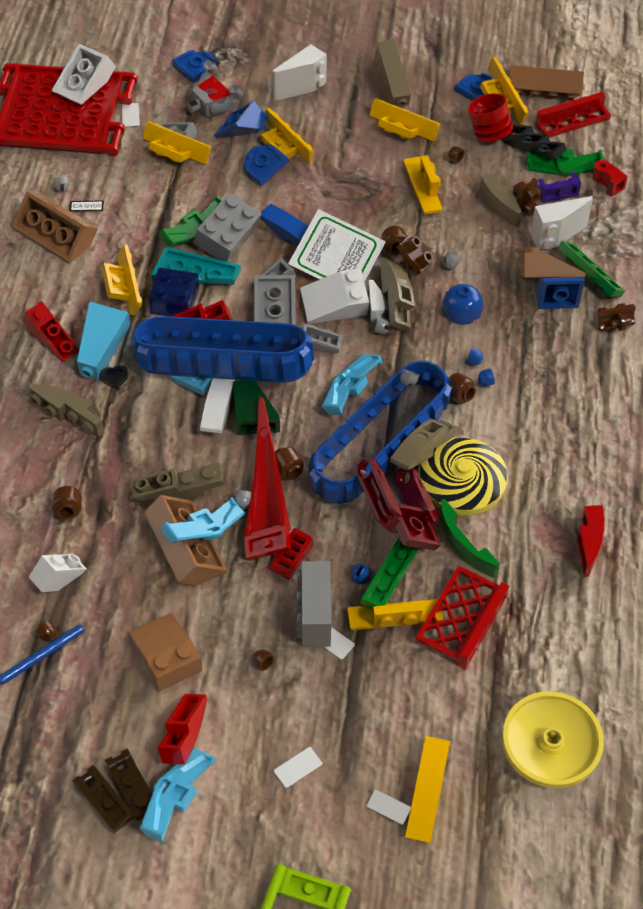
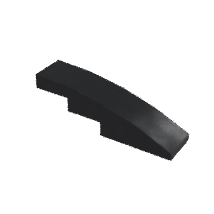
[500,124,566,159]

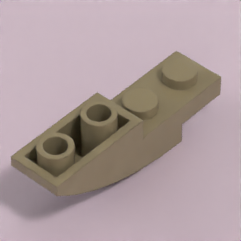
[380,258,415,331]
[28,384,105,438]
[390,419,459,470]
[131,462,224,501]

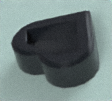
[100,365,128,390]

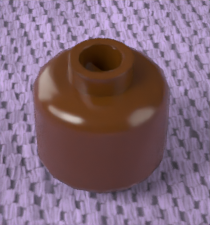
[381,226,407,255]
[449,373,476,404]
[275,447,304,480]
[52,486,82,519]

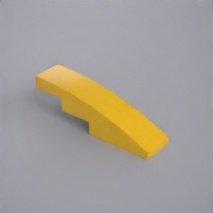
[405,736,450,843]

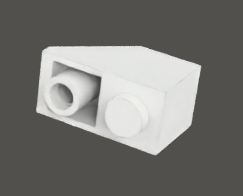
[29,554,87,592]

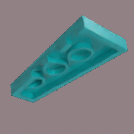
[151,247,241,285]

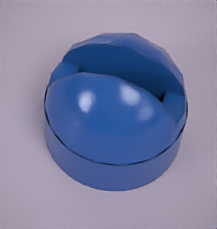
[466,347,483,365]
[478,368,495,387]
[351,563,369,584]

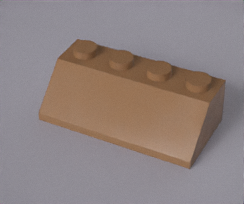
[508,65,584,98]
[12,191,98,262]
[145,495,228,586]

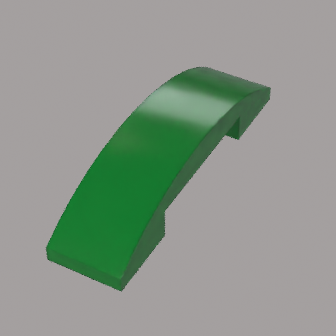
[439,499,500,578]

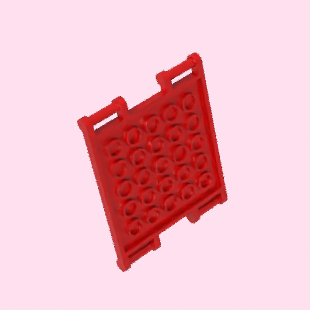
[0,63,138,156]

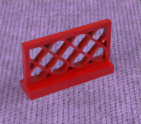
[415,565,510,670]

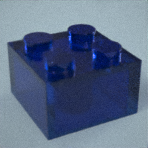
[148,268,200,317]

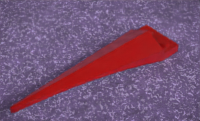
[244,396,291,561]

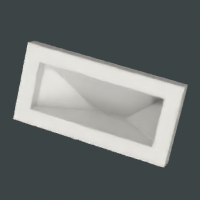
[368,280,389,324]

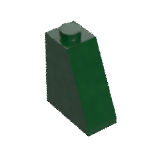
[233,380,280,435]

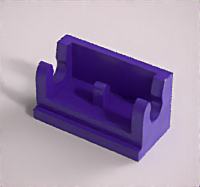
[537,172,581,203]

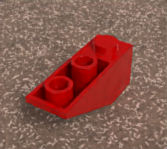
[22,301,80,362]

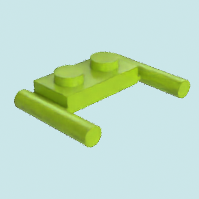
[260,864,351,909]

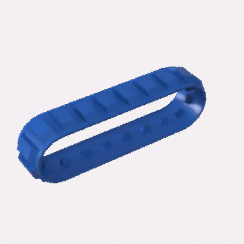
[131,316,314,383]
[308,361,452,504]

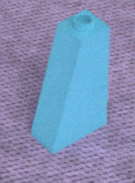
[77,302,130,380]

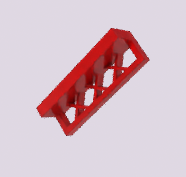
[535,91,611,138]

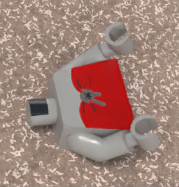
[187,60,243,117]

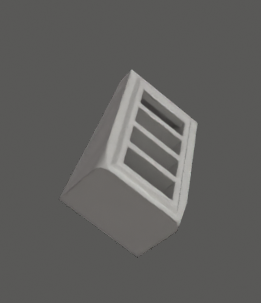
[302,323,343,353]

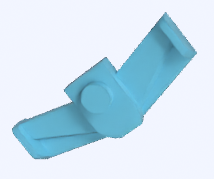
[322,354,383,416]
[161,497,245,543]
[140,748,216,843]

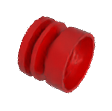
[468,93,513,142]

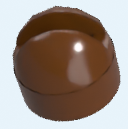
[448,146,465,163]
[35,620,57,641]
[253,649,274,671]

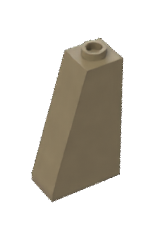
[374,39,411,108]

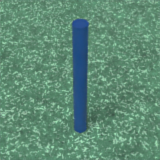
[0,624,85,685]

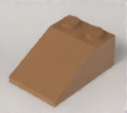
[518,247,586,278]
[129,613,203,692]

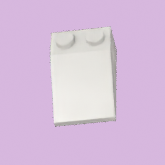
[52,44,116,105]
[272,44,327,101]
[530,196,593,250]
[300,268,369,324]

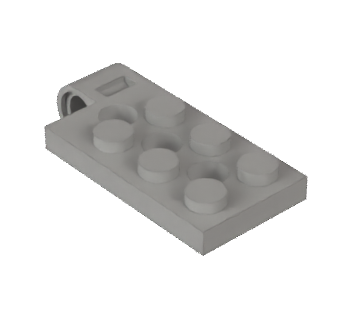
[254,275,296,325]

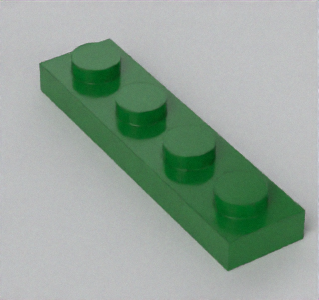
[558,241,625,297]
[360,538,420,609]

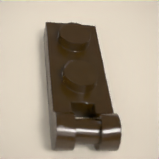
[104,748,152,821]
[72,765,135,834]

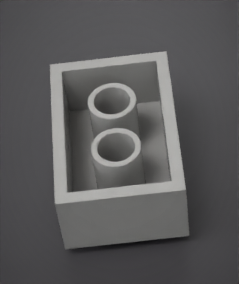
[194,193,262,262]
[297,561,331,647]

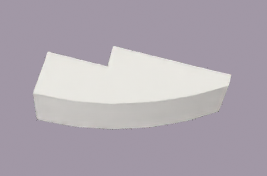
[200,378,235,434]

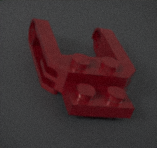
[356,457,441,551]

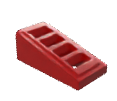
[269,528,313,580]

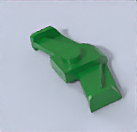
[526,149,604,176]
[159,196,222,246]

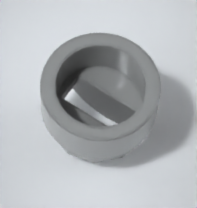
[53,176,69,191]
[442,252,460,269]
[374,317,390,335]
[400,370,419,387]
[234,490,251,509]

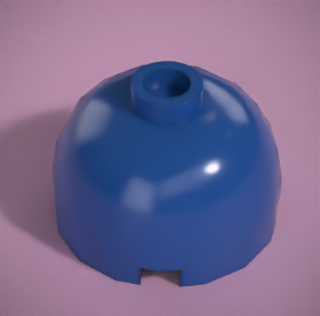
[442,284,483,325]

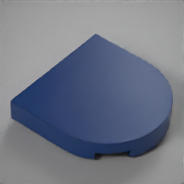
[172,50,215,83]
[454,73,493,101]
[245,144,289,186]

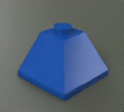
[214,101,268,138]
[535,277,584,309]

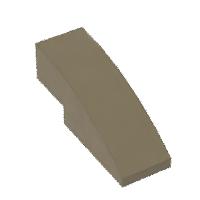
[479,173,522,227]

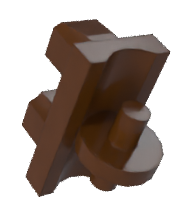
[512,178,541,216]
[396,235,434,275]
[597,303,636,332]

